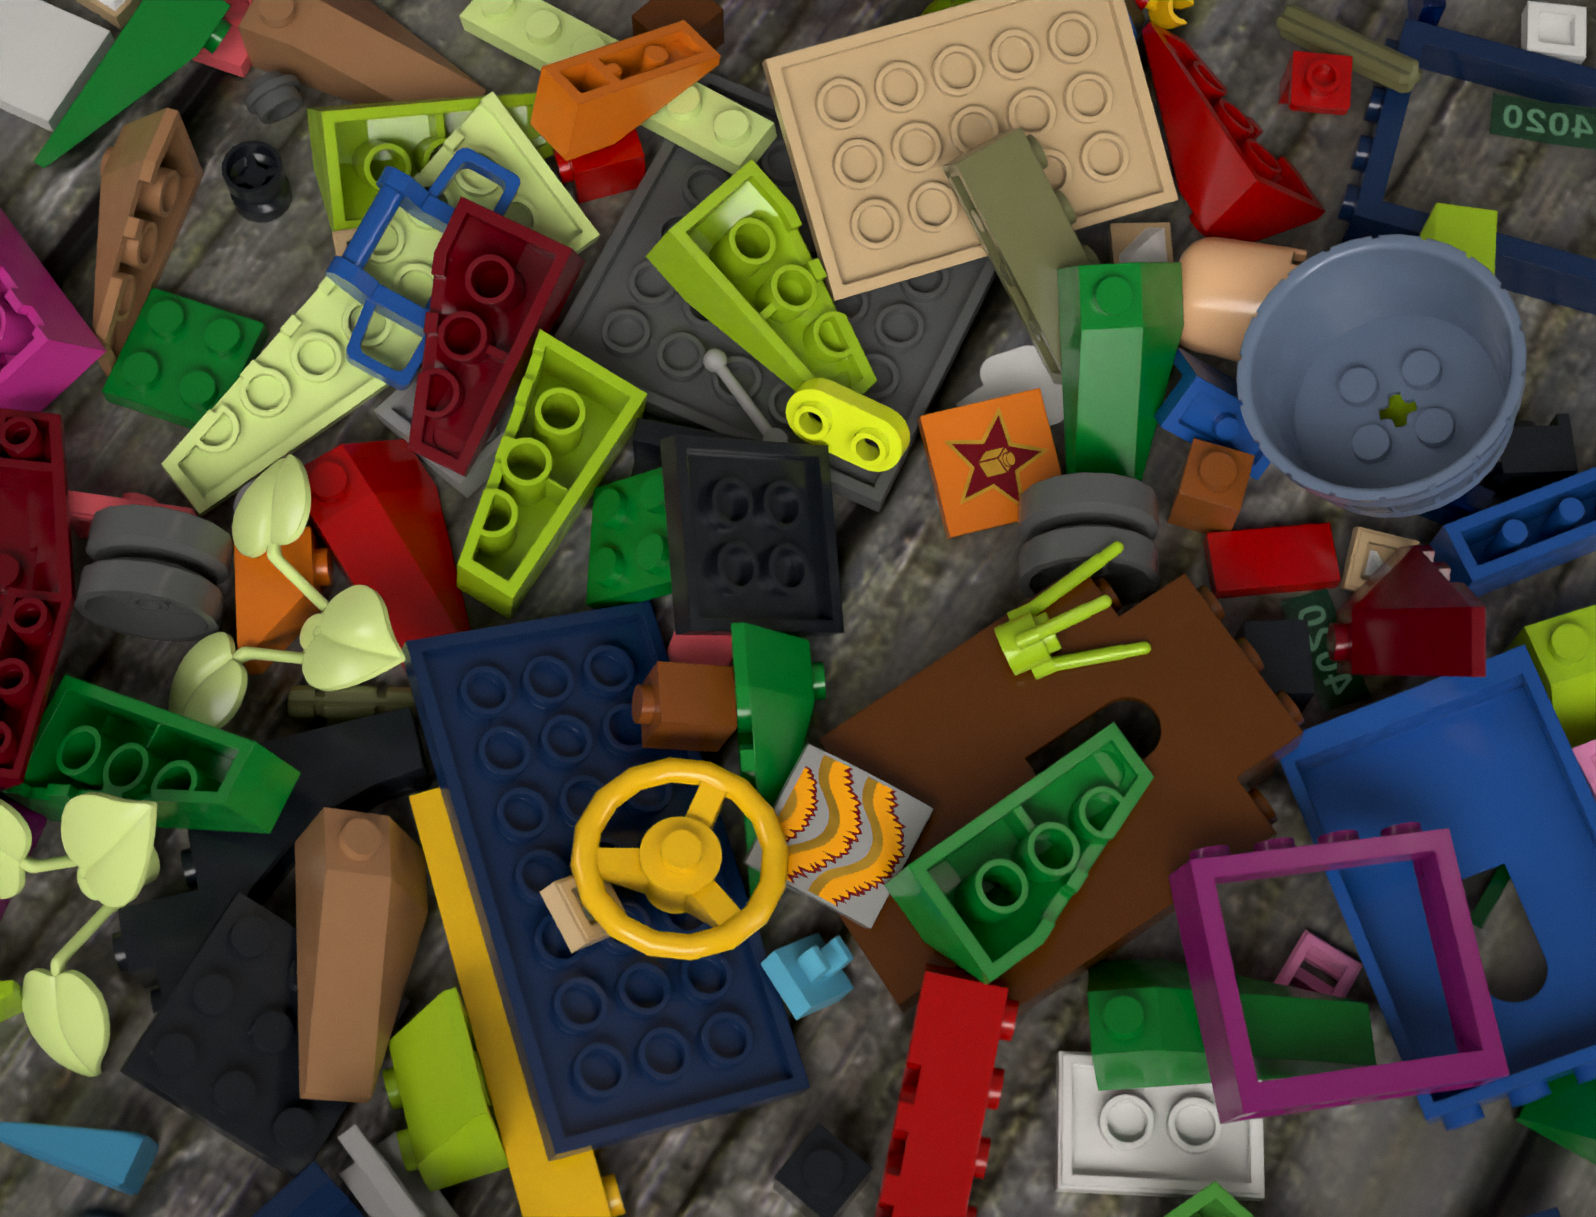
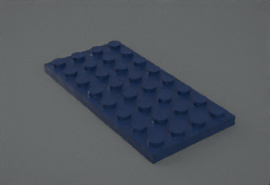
[402,601,810,1161]

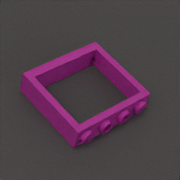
[1168,822,1509,1124]

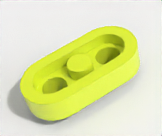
[786,378,910,472]

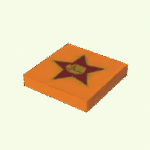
[917,388,1062,539]

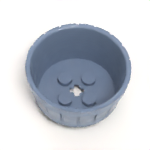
[1236,234,1527,518]

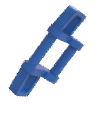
[325,148,520,391]

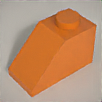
[234,526,333,675]

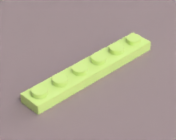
[459,0,777,175]

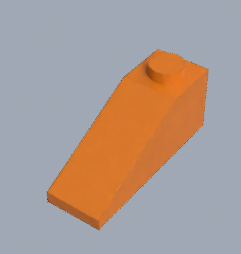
[530,20,721,161]

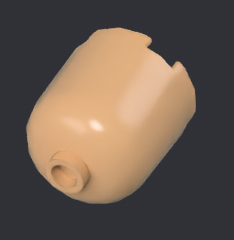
[1179,237,1308,362]

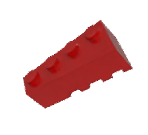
[874,963,1019,1217]

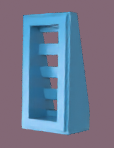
[0,1121,159,1196]

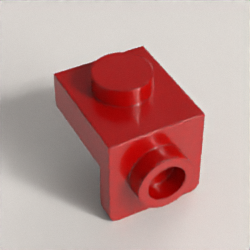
[1279,51,1353,115]

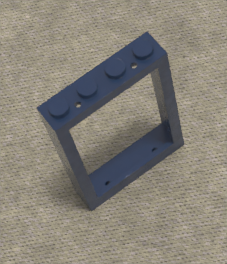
[1337,18,1596,315]

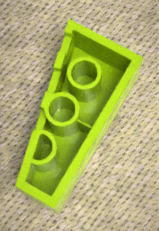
[456,329,648,620]

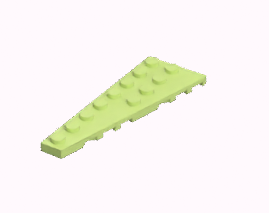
[161,91,600,518]

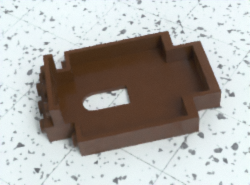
[818,566,1304,1017]

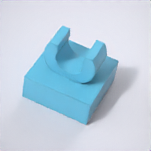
[760,932,854,1020]

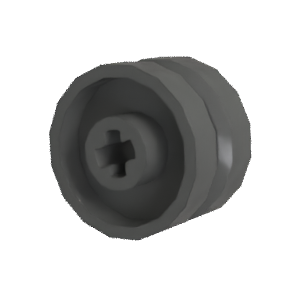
[1018,472,1161,607]
[74,504,234,642]

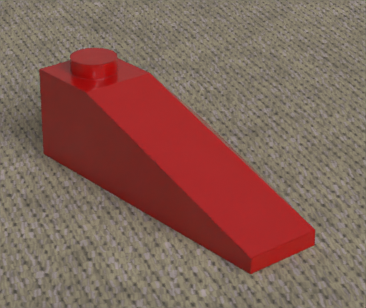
[1142,22,1326,242]
[304,439,471,674]

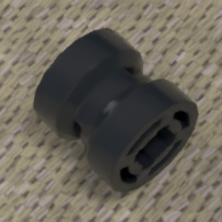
[222,140,292,223]

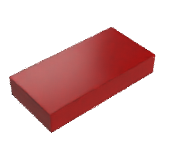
[1203,522,1341,599]

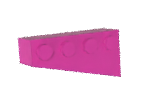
[0,208,106,412]

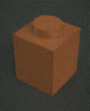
[1167,438,1255,534]
[632,661,738,752]

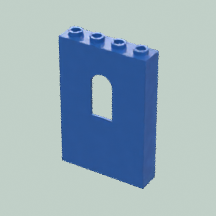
[1280,644,1596,1131]

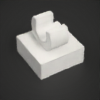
[1521,1,1586,65]

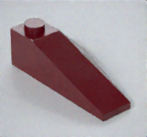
[408,196,585,477]
[1327,545,1486,677]

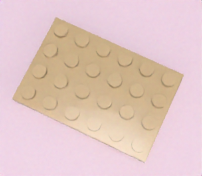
[762,0,1178,301]

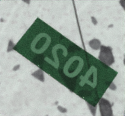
[1489,93,1596,150]
[1280,588,1371,712]

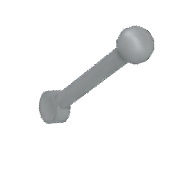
[703,348,788,443]

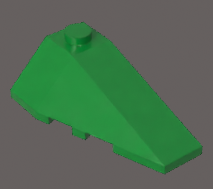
[731,622,826,899]

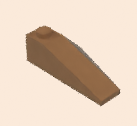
[238,0,487,104]
[92,108,204,376]
[295,807,428,1103]

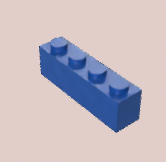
[1429,467,1596,597]

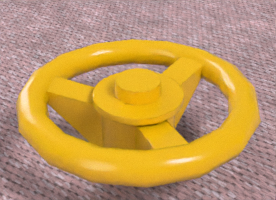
[570,757,789,960]

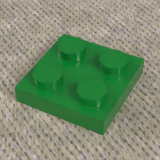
[102,287,269,429]
[586,467,672,609]

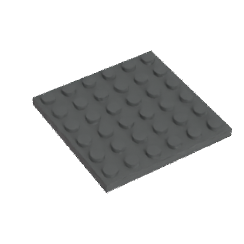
[554,72,997,512]

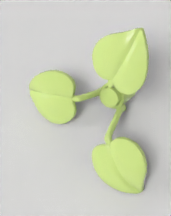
[169,454,406,729]
[0,792,160,1077]

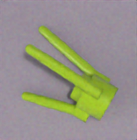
[994,541,1151,680]

